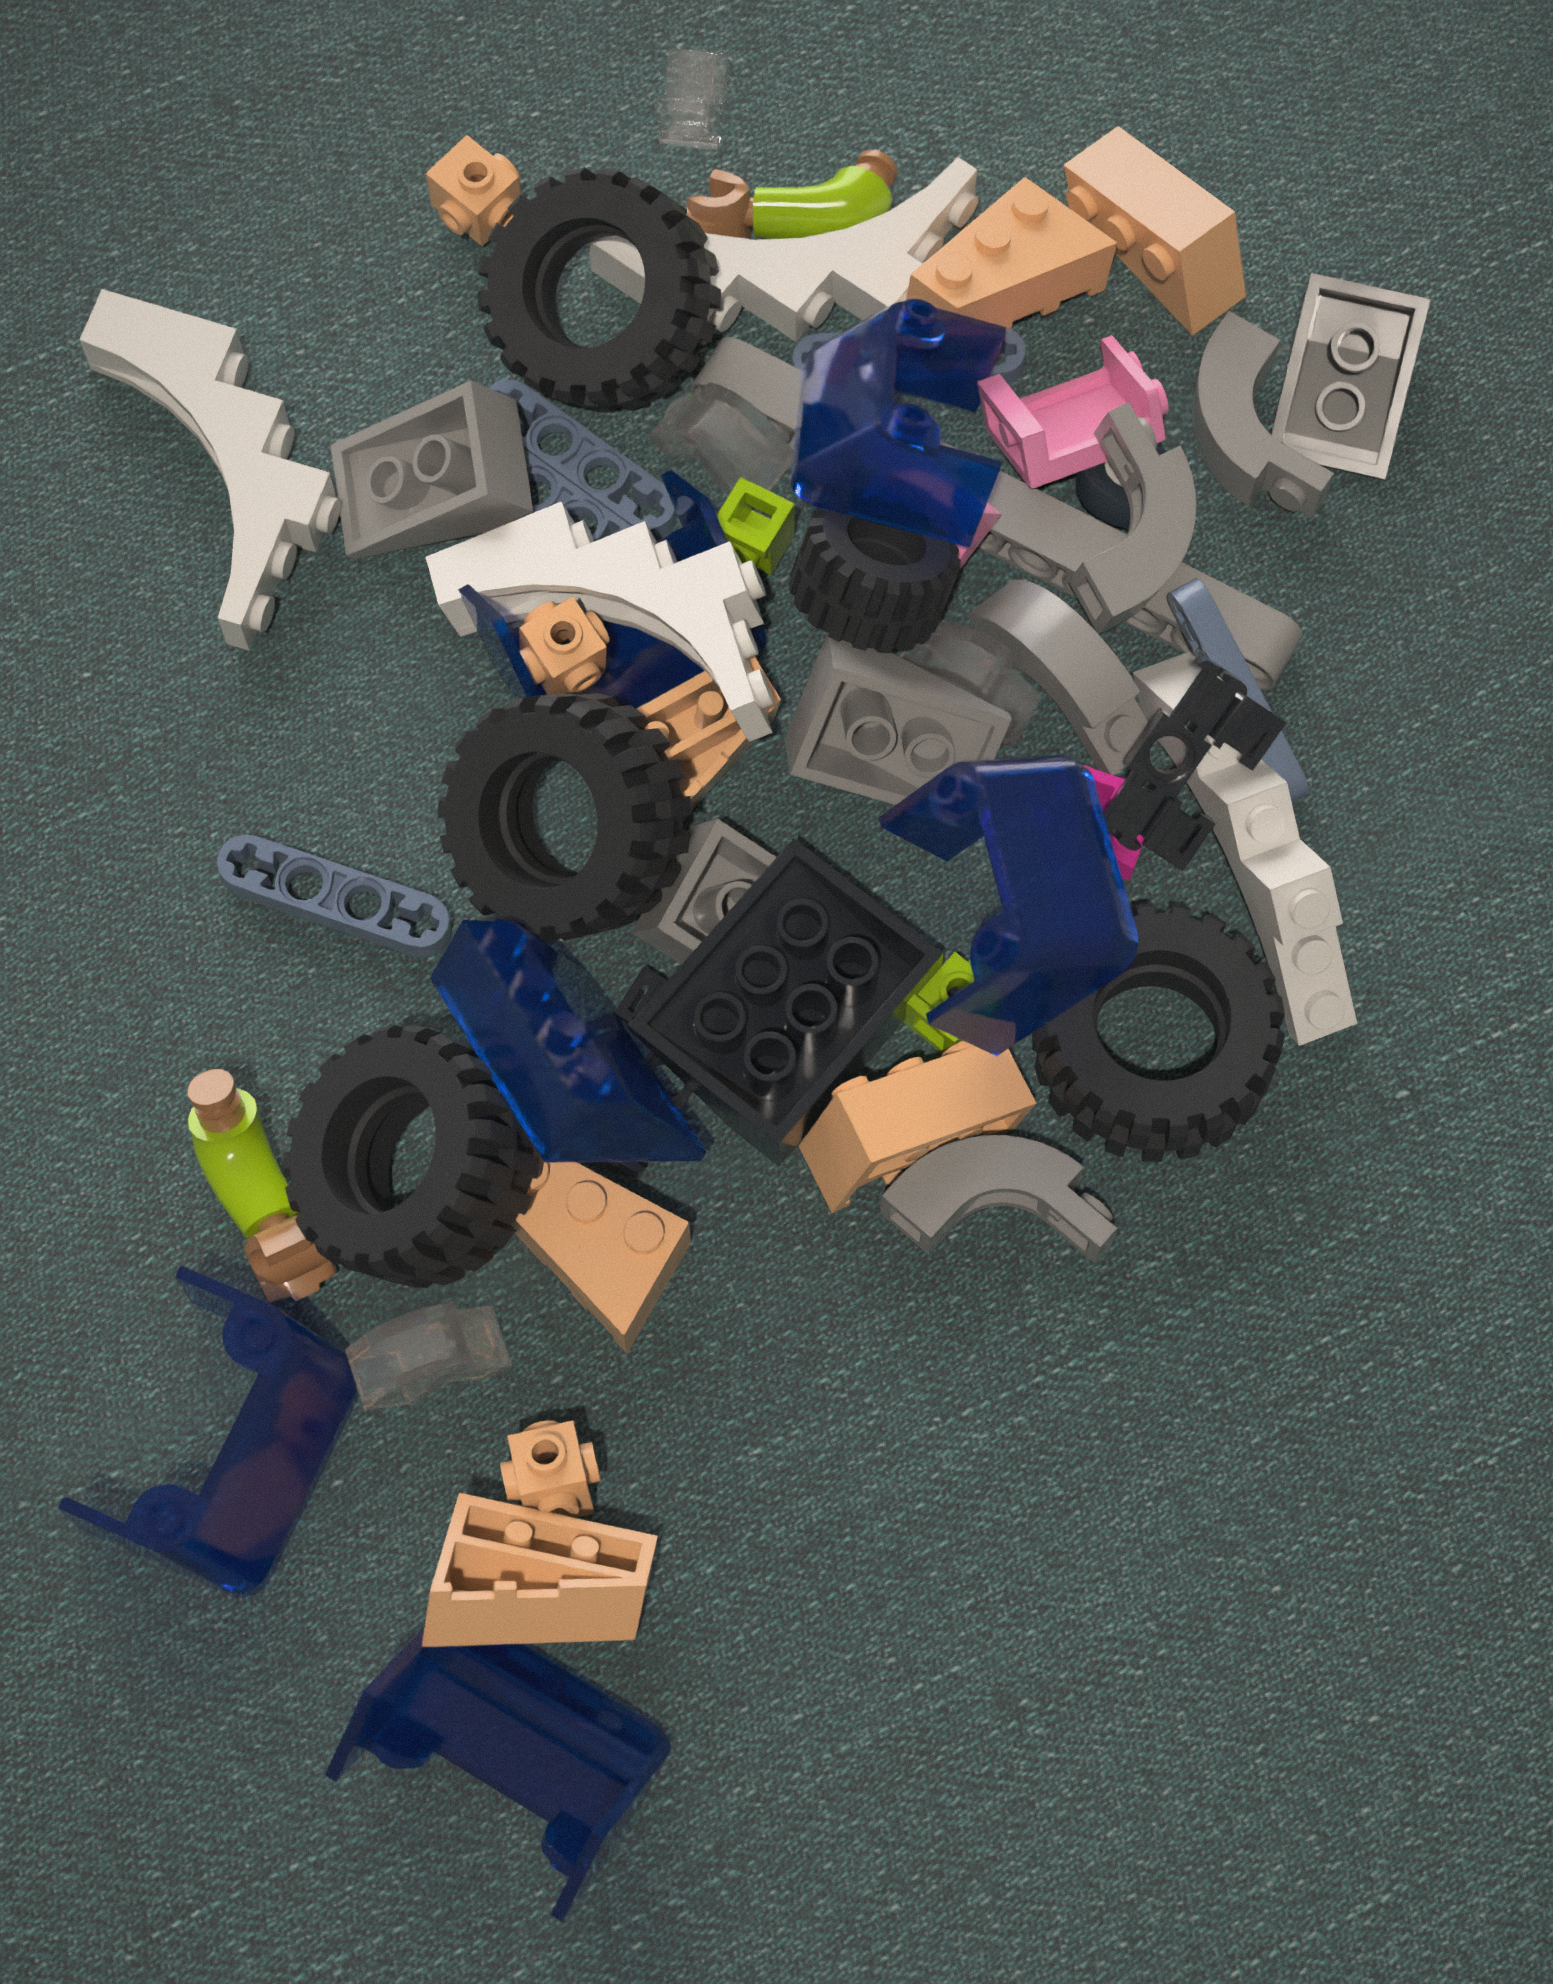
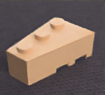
[1064,126,1246,336]
[902,177,1117,355]
[637,656,781,820]
[799,1036,1037,1213]
[512,1143,691,1354]
[422,1493,658,1647]

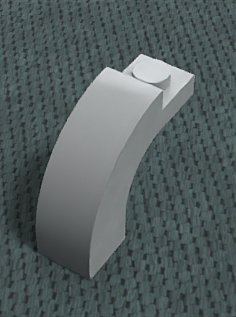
[1192,311,1334,519]
[1068,402,1196,634]
[967,579,1159,775]
[880,1135,1117,1264]

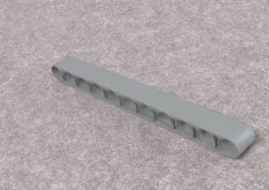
[690,337,1303,690]

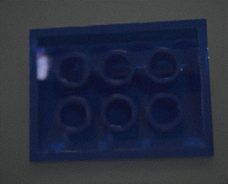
[430,920,707,1163]

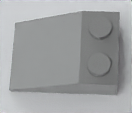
[1271,273,1431,480]
[331,381,533,559]
[784,633,1012,825]
[631,819,776,965]

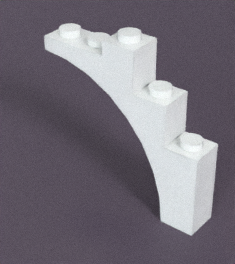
[589,157,978,346]
[80,289,341,650]
[426,502,775,742]
[1133,652,1357,1046]

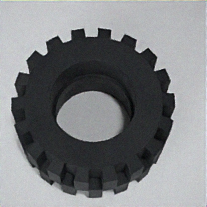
[789,492,961,653]

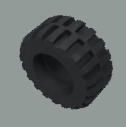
[477,168,721,412]
[438,691,692,942]
[1032,903,1285,1162]
[283,1025,540,1288]

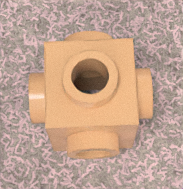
[426,135,521,246]
[516,596,610,695]
[500,1421,601,1518]

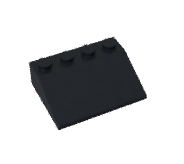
[628,838,943,1166]

